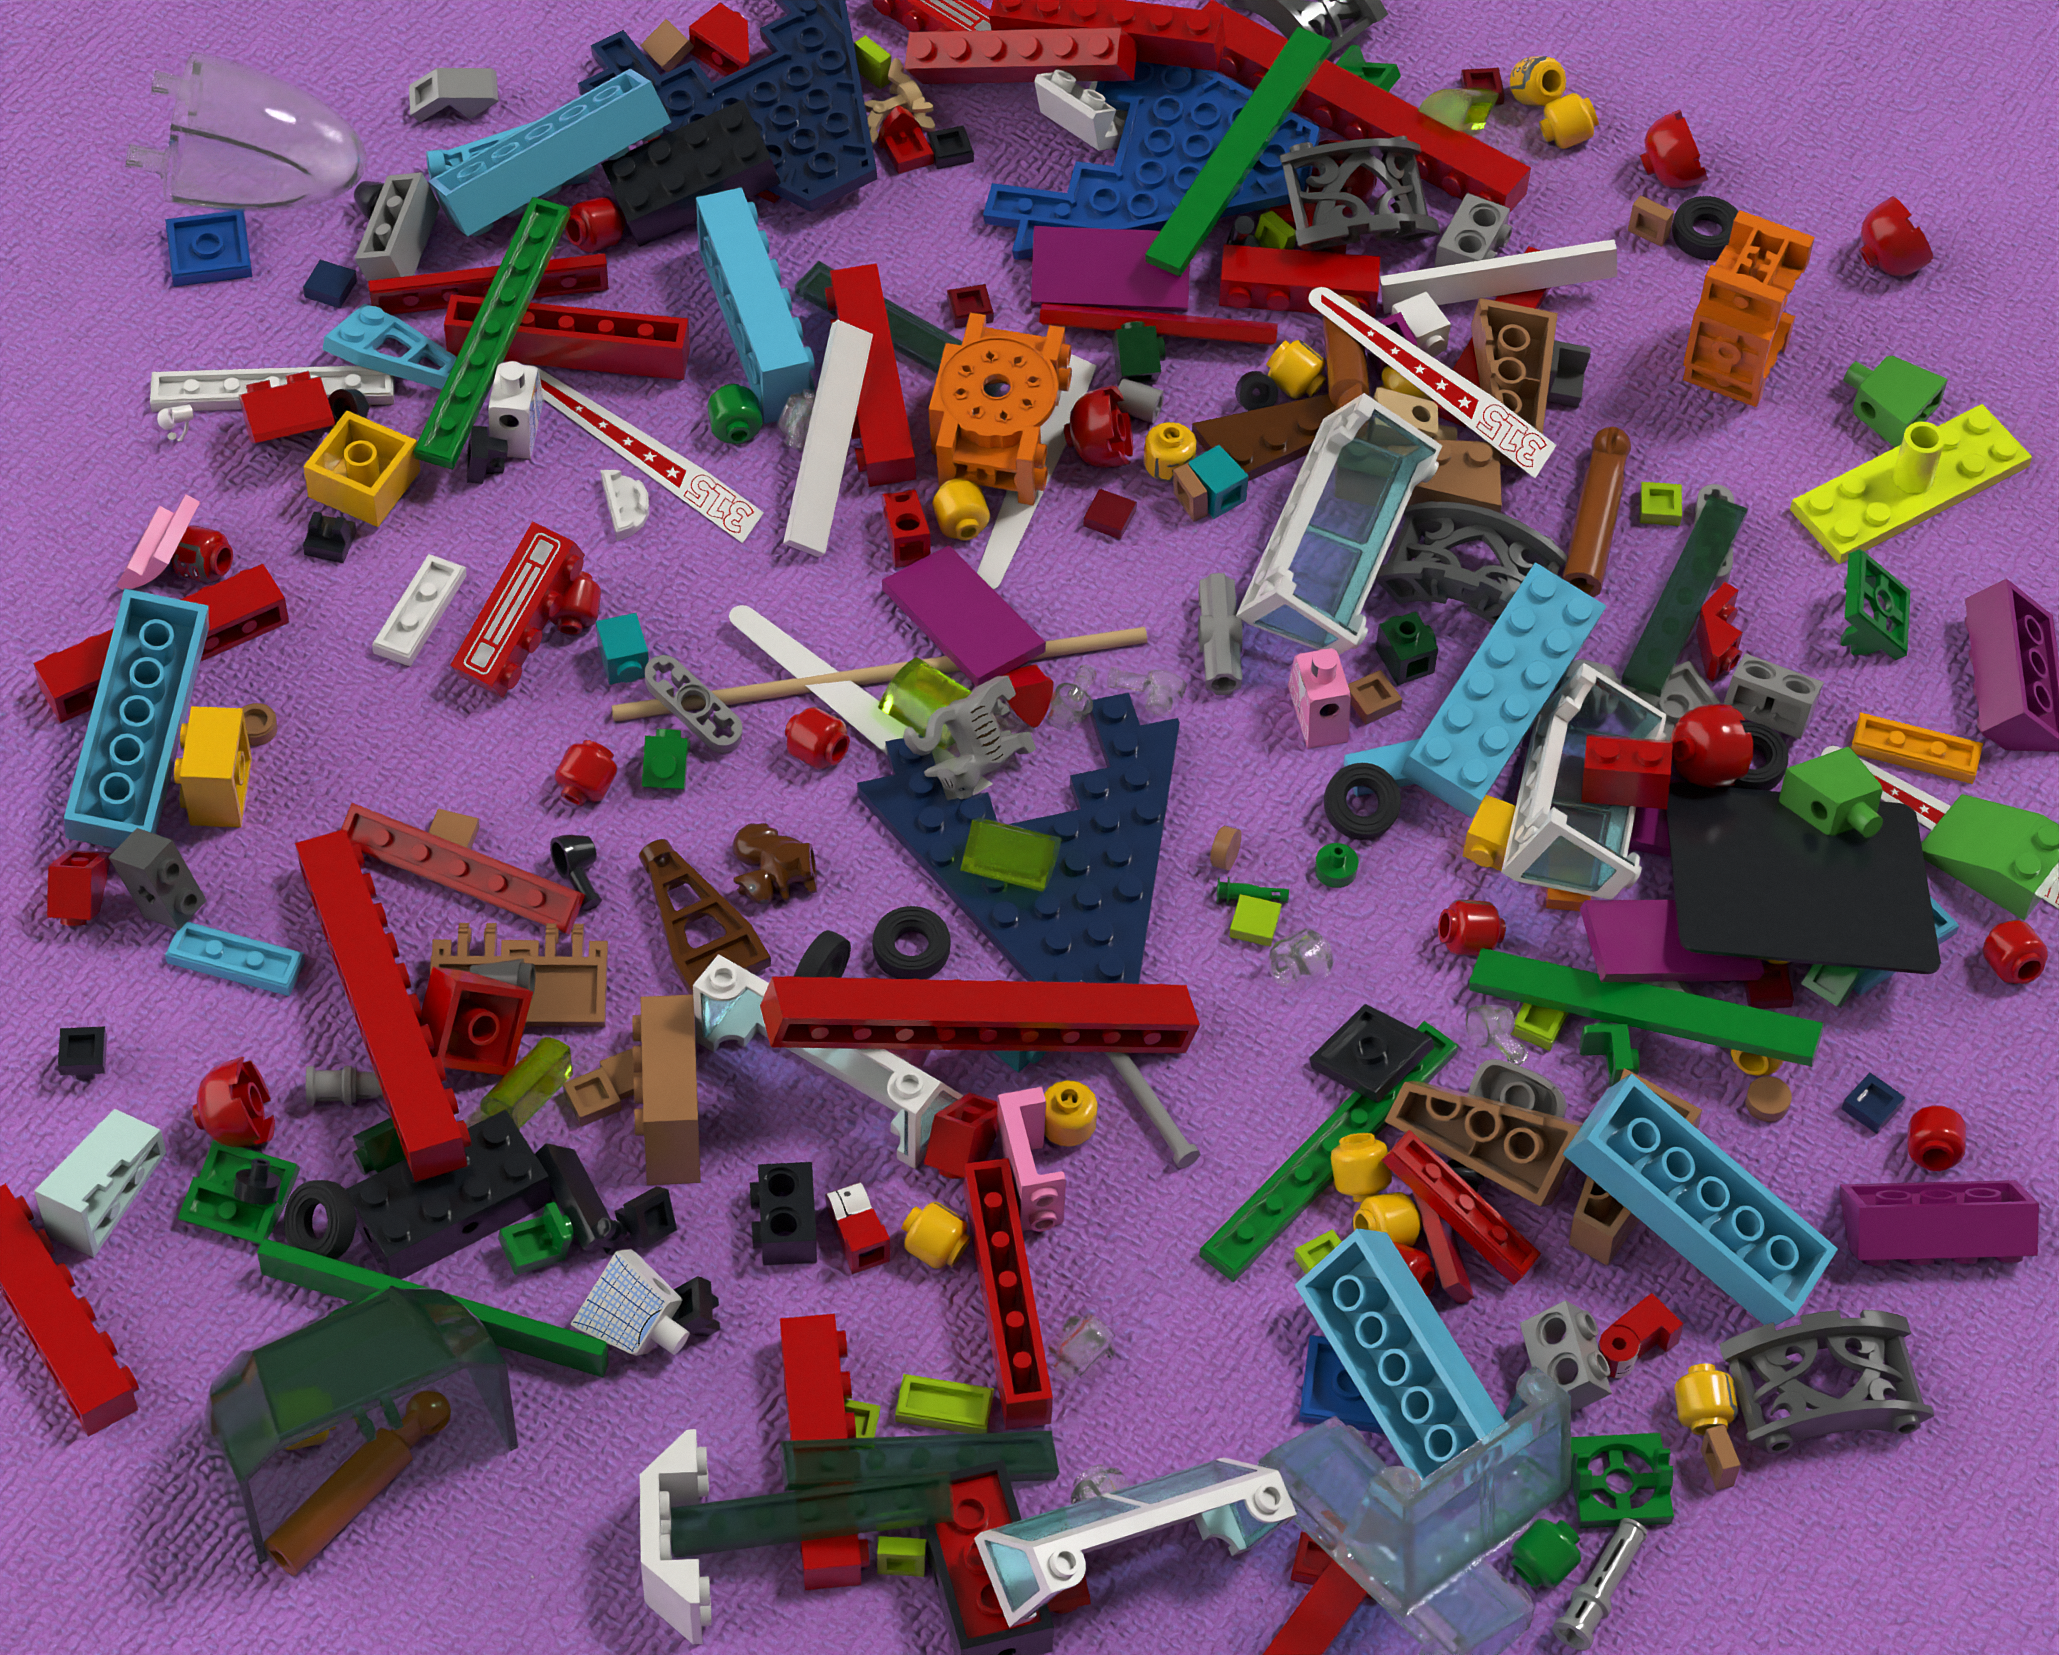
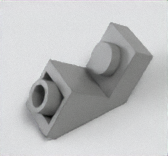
[409,68,499,122]

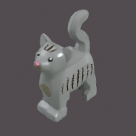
[903,676,1036,799]

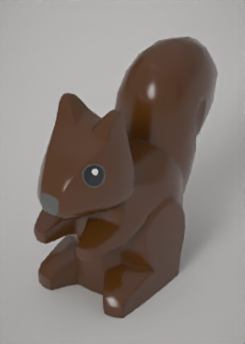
[732,823,817,904]

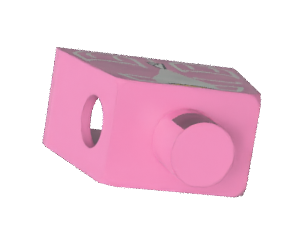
[1288,648,1351,749]

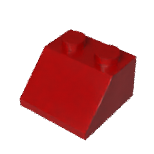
[238,371,335,443]
[1581,734,1673,809]
[419,967,533,1076]

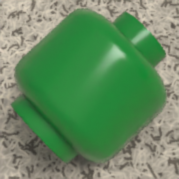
[707,384,762,444]
[1511,1518,1581,1590]

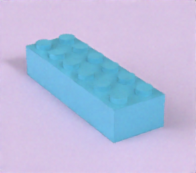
[428,69,671,237]
[696,187,815,424]
[1400,562,1607,818]
[64,588,209,849]
[1563,1073,1838,1326]
[1295,1228,1526,1511]

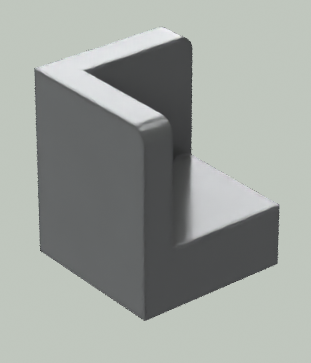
[1547,340,1591,408]

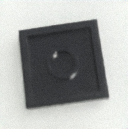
[1309,1004,1434,1103]

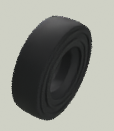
[1672,196,1738,260]
[1731,722,1789,791]
[1324,763,1401,840]
[872,906,951,979]
[794,930,851,978]
[284,1180,356,1260]

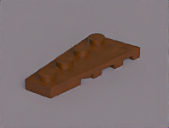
[1192,394,1337,481]

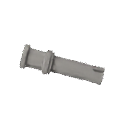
[306,1066,384,1106]
[1552,1518,1648,1650]

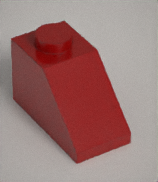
[689,3,750,77]
[47,850,111,926]
[924,1092,998,1179]

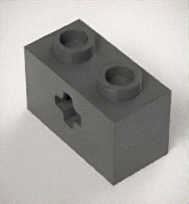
[109,828,207,930]

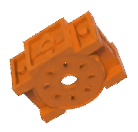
[1683,210,1815,407]
[928,313,1072,506]

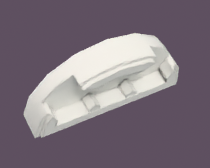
[600,470,649,541]

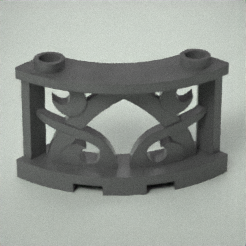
[1223,0,1388,59]
[1280,136,1440,251]
[1375,501,1568,625]
[1719,1310,1934,1453]

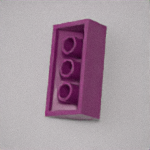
[1965,578,2059,752]
[1839,1180,2039,1266]

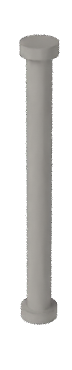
[1105,1052,1200,1168]

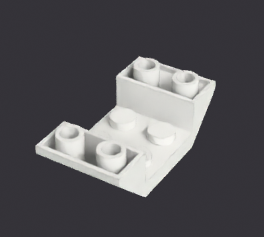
[1034,70,1128,151]
[640,1429,711,1644]

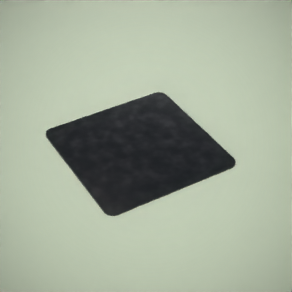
[1666,782,1941,974]

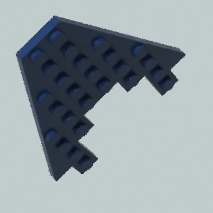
[578,0,877,212]
[857,692,1180,984]

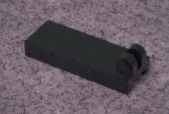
[535,1143,628,1255]

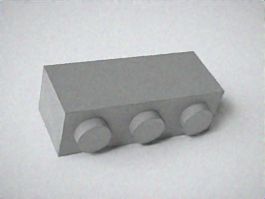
[355,172,440,282]

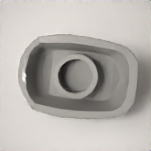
[1468,1059,1567,1118]

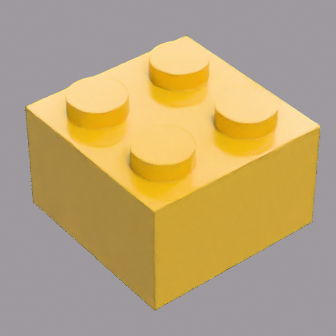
[303,410,421,527]
[174,706,252,828]

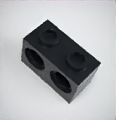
[750,1162,817,1266]

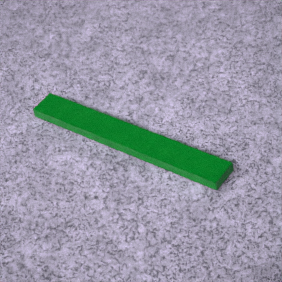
[1145,27,1332,277]
[413,197,570,470]
[1469,948,1823,1067]
[1199,1020,1459,1282]
[257,1239,609,1378]

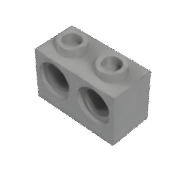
[1434,193,1513,268]
[1724,653,1824,739]
[1520,1300,1612,1416]

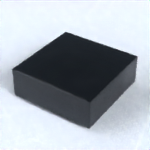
[927,125,974,169]

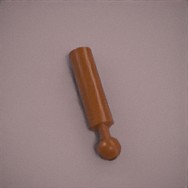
[1322,295,1372,434]
[1562,427,1631,597]
[263,1390,451,1576]

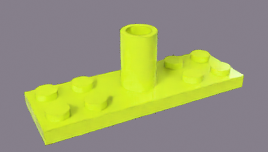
[1790,404,2032,564]

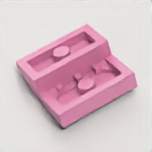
[116,494,200,590]

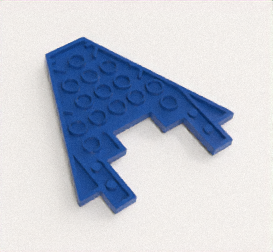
[983,61,1320,260]

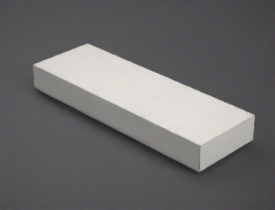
[372,554,467,667]

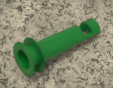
[1216,876,1289,905]

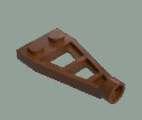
[639,839,771,997]

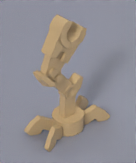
[864,58,935,146]

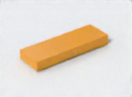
[1851,712,1983,784]

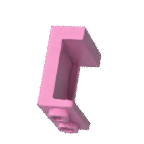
[996,1087,1066,1232]

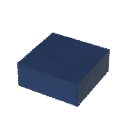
[303,259,357,308]
[1841,1072,1906,1134]

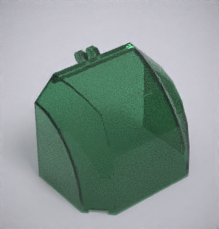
[201,1286,518,1564]

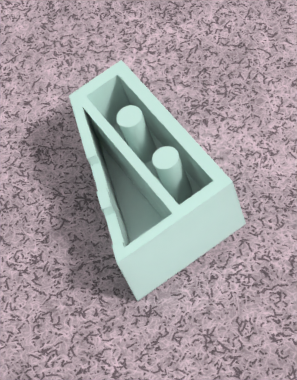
[34,1109,166,1258]

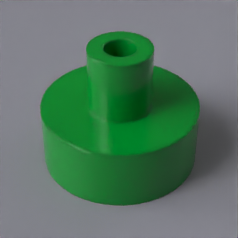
[1315,843,1359,888]

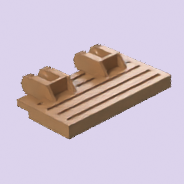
[430,923,608,1027]

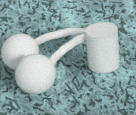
[157,404,193,441]

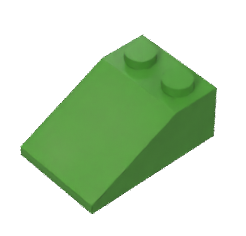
[1921,794,2059,921]

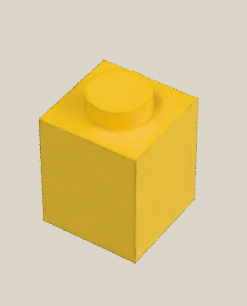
[1462,795,1516,871]

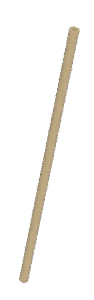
[611,627,1147,722]

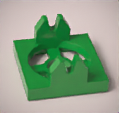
[1840,549,1911,660]
[1567,1433,1674,1529]

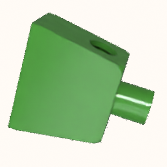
[1843,356,1948,447]
[1779,746,1883,838]

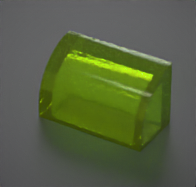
[1417,87,1499,131]
[878,657,972,750]
[960,817,1062,892]
[480,1037,573,1129]

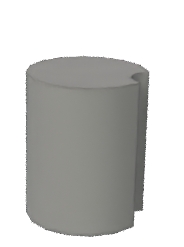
[1117,378,1164,423]

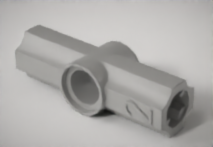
[1198,573,1242,695]

